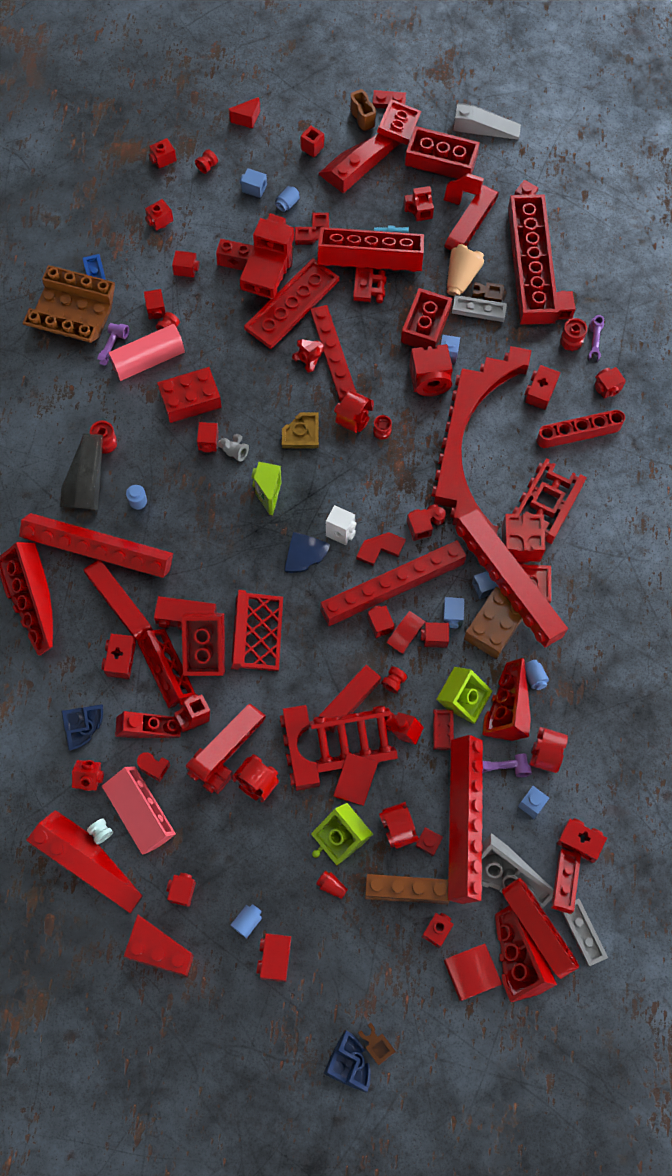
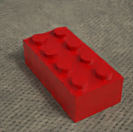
[405,126,480,179]

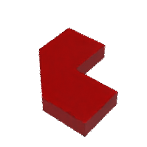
[444,173,484,205]
[295,213,329,245]
[356,532,406,566]

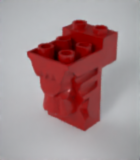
[240,218,294,299]

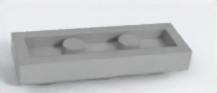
[452,295,507,322]
[561,899,608,967]

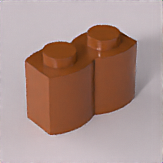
[350,89,376,131]

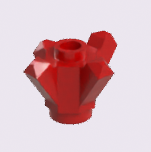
[292,339,324,373]

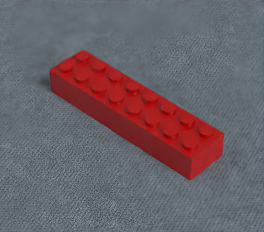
[508,194,559,324]

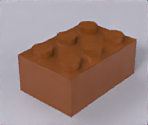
[464,586,523,660]

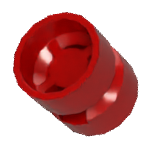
[560,318,587,351]
[90,420,117,454]

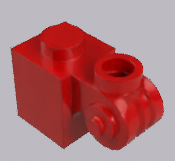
[406,504,446,541]
[384,712,424,745]

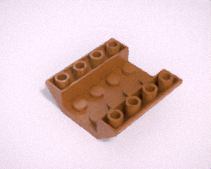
[23,265,115,343]

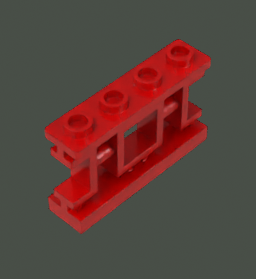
[512,458,587,544]

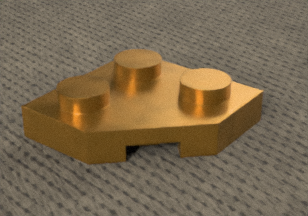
[282,412,319,448]

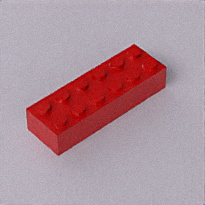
[317,227,424,272]

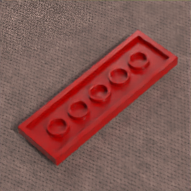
[244,258,340,349]

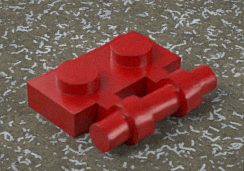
[353,267,387,304]

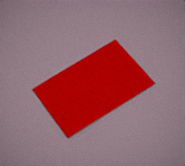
[333,753,378,806]

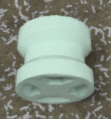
[87,818,113,844]

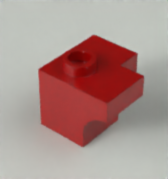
[403,186,434,222]
[174,694,210,733]

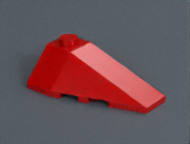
[482,658,531,741]
[495,905,557,1002]

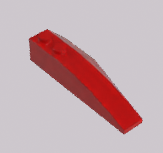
[319,133,400,194]
[0,542,53,655]
[26,810,143,914]

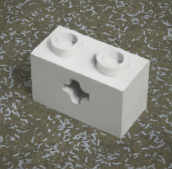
[326,505,357,545]

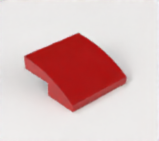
[444,944,502,1001]

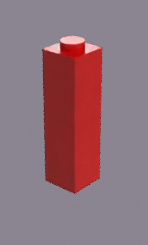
[319,665,381,734]

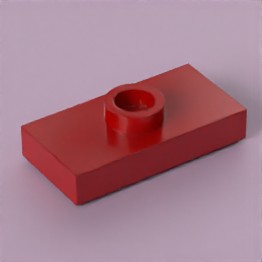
[433,709,454,750]

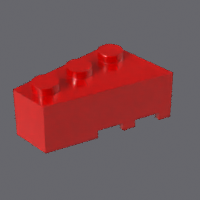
[124,915,194,977]

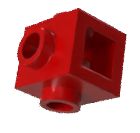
[72,760,104,791]

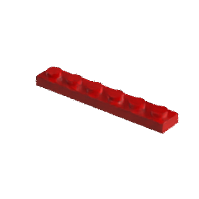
[310,305,356,402]

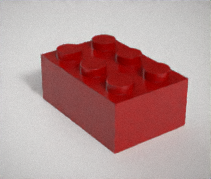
[401,288,453,350]
[157,367,222,423]
[181,613,225,676]

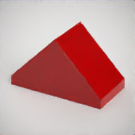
[228,97,260,129]

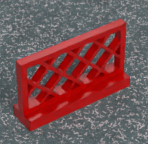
[231,590,283,671]

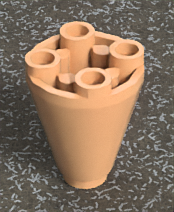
[447,244,484,297]

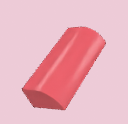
[108,324,185,381]
[102,766,176,855]

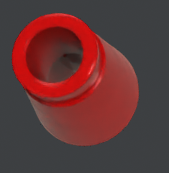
[316,870,348,899]

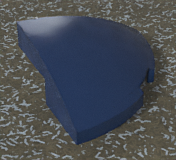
[285,532,330,573]
[61,704,103,751]
[324,1030,370,1092]

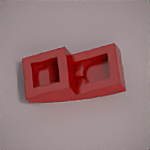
[387,611,426,654]

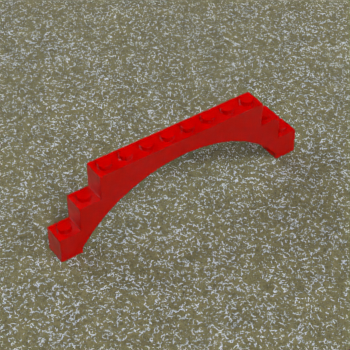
[432,346,532,534]

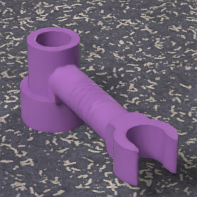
[588,315,604,362]
[97,323,129,365]
[482,754,532,777]

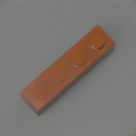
[365,874,450,905]

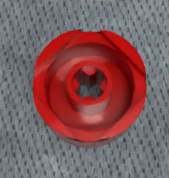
[334,389,374,433]
[529,727,568,773]
[232,754,279,802]
[379,802,419,849]

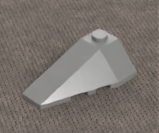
[454,103,521,140]
[481,833,554,908]

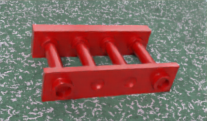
[309,706,398,773]

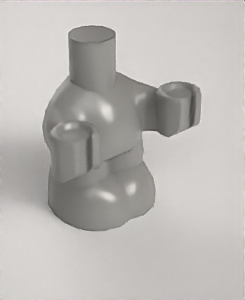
[217,434,249,462]

